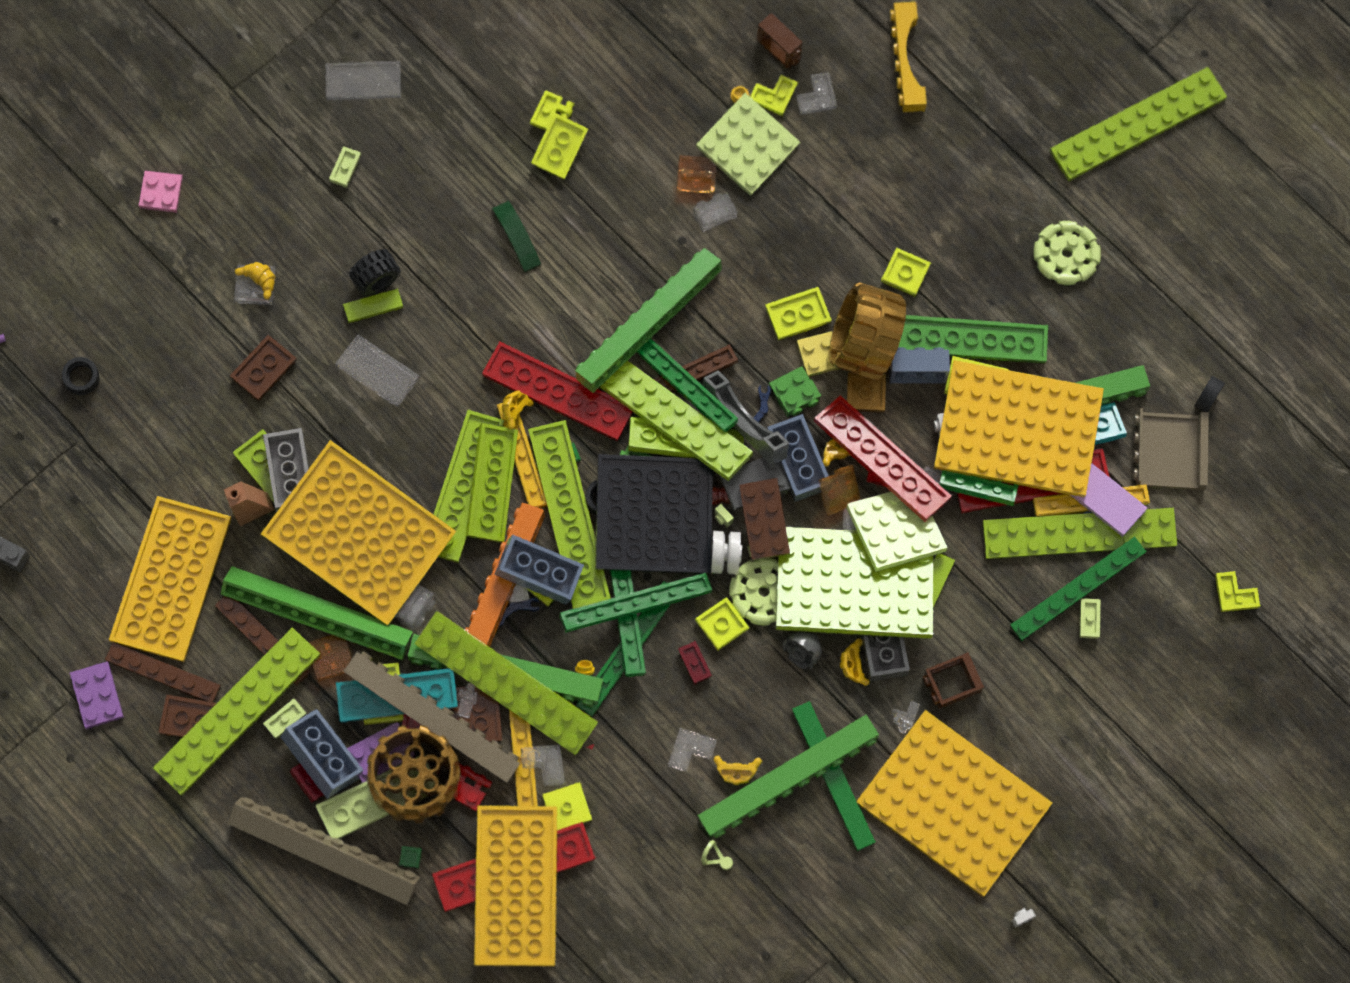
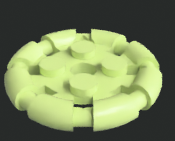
[1033,221,1101,285]
[729,558,778,626]

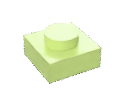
[714,504,734,528]

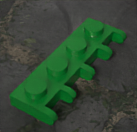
[939,470,1018,506]

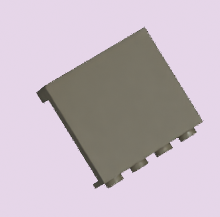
[1133,408,1209,491]

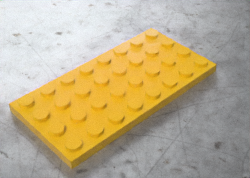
[109,496,232,662]
[475,806,557,966]

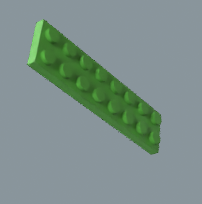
[898,315,1048,364]

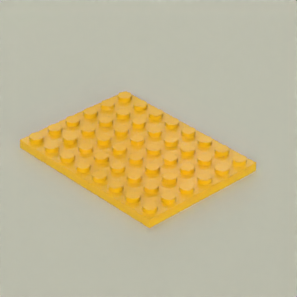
[934,360,1104,497]
[261,440,456,625]
[856,710,1052,897]

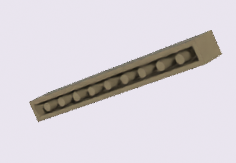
[343,651,520,782]
[227,797,420,905]

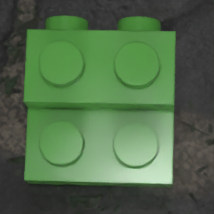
[769,366,821,417]

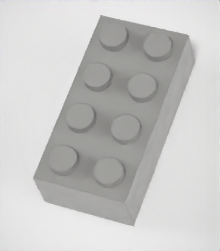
[263,428,309,512]

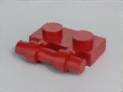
[445,764,493,812]

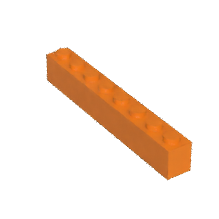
[465,502,545,647]

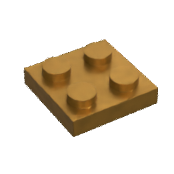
[847,372,886,413]

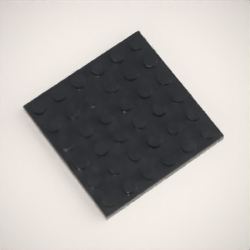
[595,454,713,574]

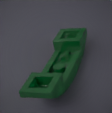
[492,201,541,273]

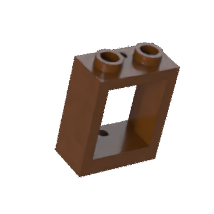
[757,13,803,69]
[923,652,984,709]

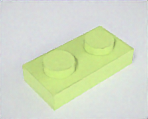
[329,146,361,188]
[1079,598,1100,639]
[263,699,307,740]

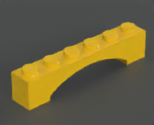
[890,2,927,112]

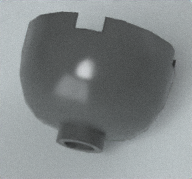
[783,631,822,669]

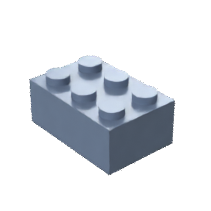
[889,347,950,383]

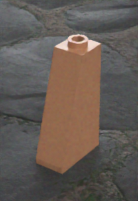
[224,482,274,526]

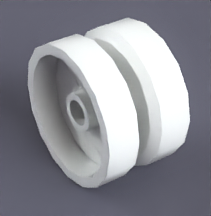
[711,531,742,575]

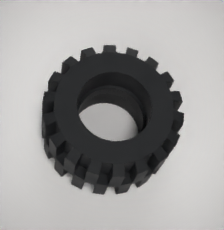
[349,249,401,296]

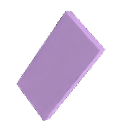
[1071,463,1148,537]

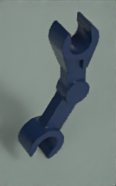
[754,385,771,423]
[499,598,539,627]

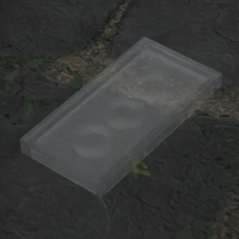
[326,61,401,100]
[335,335,420,407]

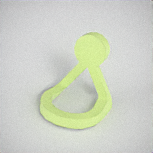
[701,840,733,870]

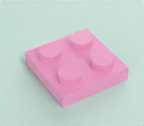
[139,171,183,212]

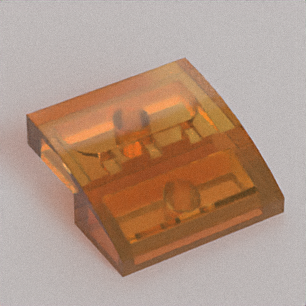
[677,155,716,194]
[818,465,860,516]
[308,635,352,682]

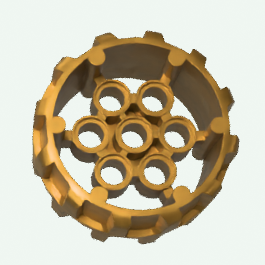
[829,283,906,380]
[367,725,460,824]

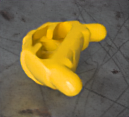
[235,262,276,299]
[502,390,534,429]
[823,439,851,467]
[839,638,870,686]
[713,756,762,785]

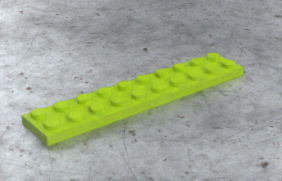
[1050,67,1227,181]
[600,361,753,481]
[528,420,611,609]
[982,508,1177,559]
[414,611,598,755]
[153,628,321,796]

